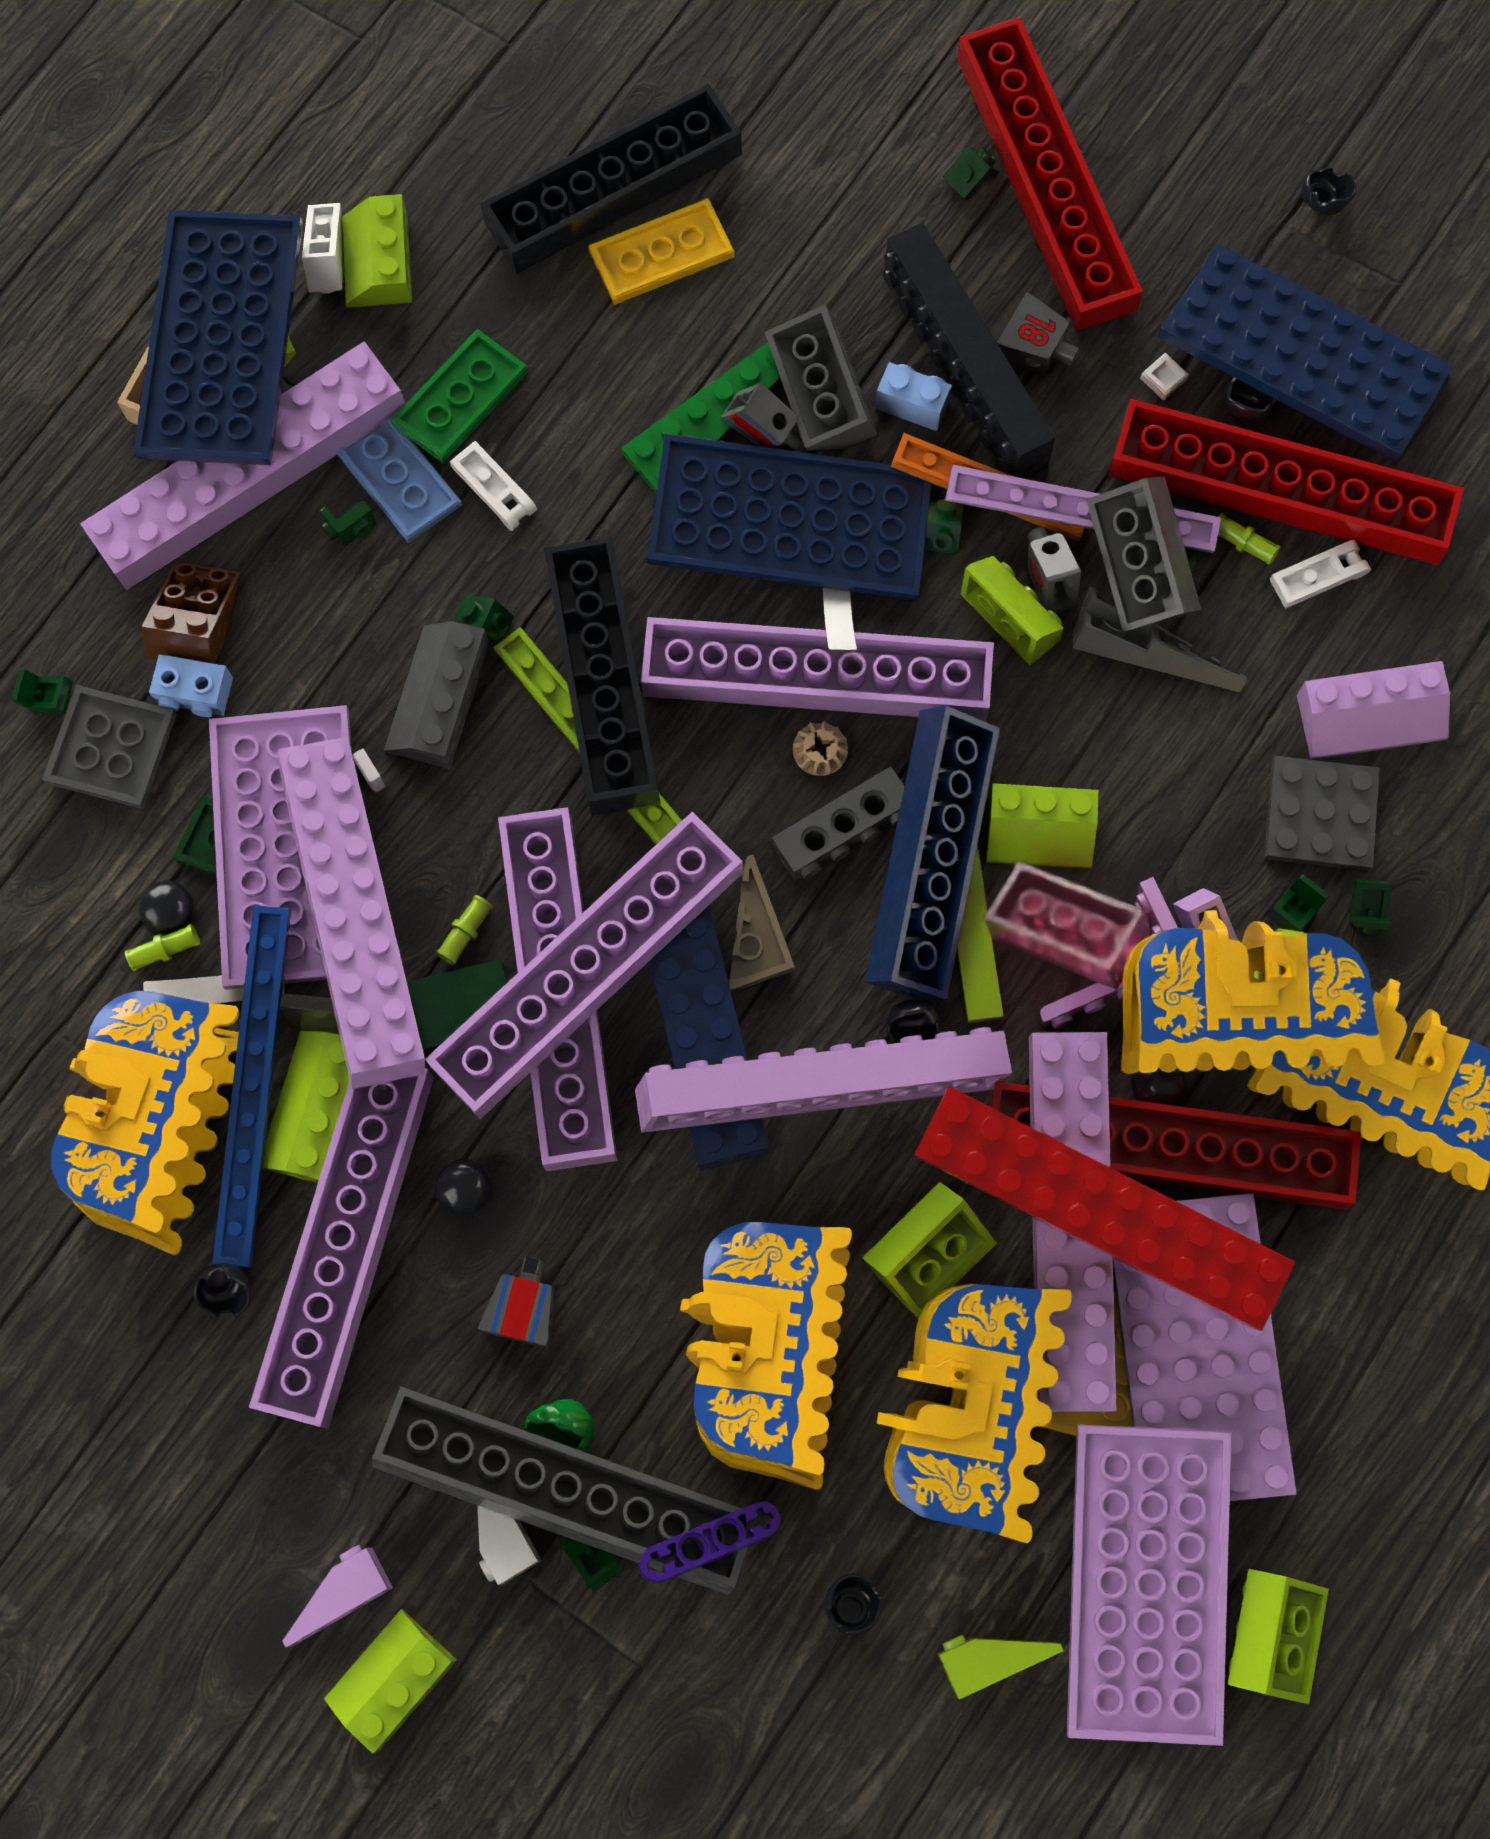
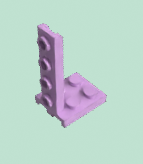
[1040,877,1178,1029]

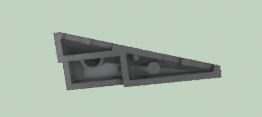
[1072,586,1247,692]

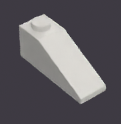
[302,203,344,293]
[477,1505,542,1585]

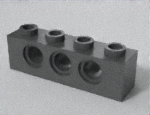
[772,766,904,881]

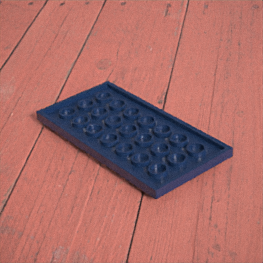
[133,210,303,465]
[1158,244,1454,463]
[647,433,931,601]

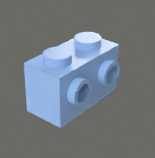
[875,362,952,431]
[149,654,233,717]

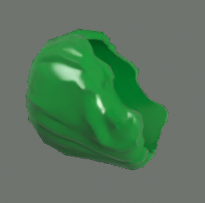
[525,1399,594,1452]

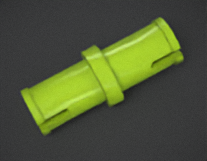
[1218,513,1281,566]
[435,895,493,965]
[125,924,200,972]

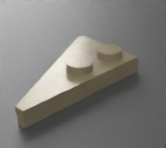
[729,855,795,993]

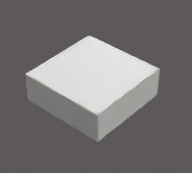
[1140,353,1189,400]
[353,748,386,793]

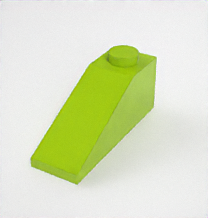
[938,1635,1064,1699]

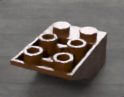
[141,561,241,664]

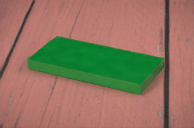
[391,329,529,463]

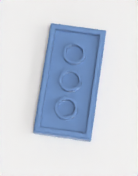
[337,417,462,543]

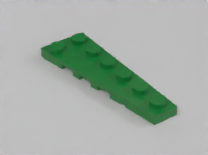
[621,342,782,494]

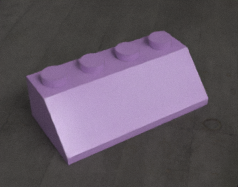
[1297,661,1450,760]

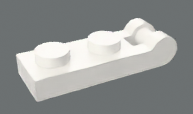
[450,441,537,531]
[1270,540,1371,609]

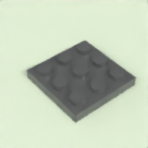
[42,685,177,809]
[1264,756,1380,871]

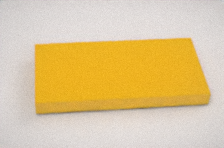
[588,198,735,305]

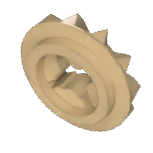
[793,721,848,776]

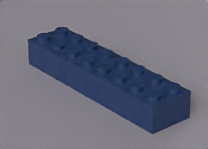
[865,706,1000,1001]
[649,906,769,1171]

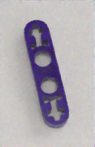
[638,1501,780,1584]

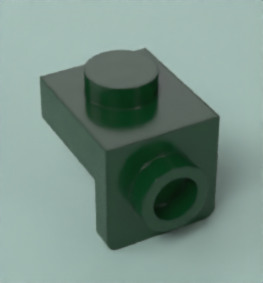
[942,146,1000,200]
[924,499,963,554]
[319,500,377,547]
[453,595,513,644]
[12,670,74,713]
[1266,875,1329,932]
[1349,879,1393,934]
[561,1538,624,1593]

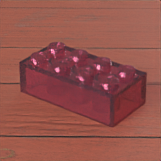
[984,861,1151,990]

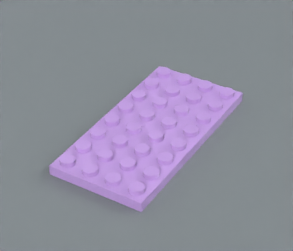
[209,705,352,990]
[1113,1193,1297,1501]
[1067,1424,1231,1746]

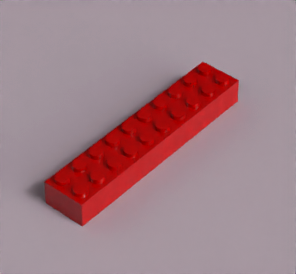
[957,17,1143,332]
[1108,399,1464,565]
[990,1081,1361,1210]
[913,1086,1295,1331]

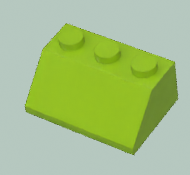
[342,194,412,308]
[961,556,1064,666]
[986,783,1099,869]
[862,1182,997,1319]
[1228,1569,1329,1704]
[324,1609,457,1754]

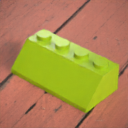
[263,1031,350,1183]

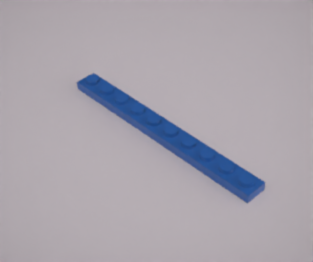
[212,905,291,1267]

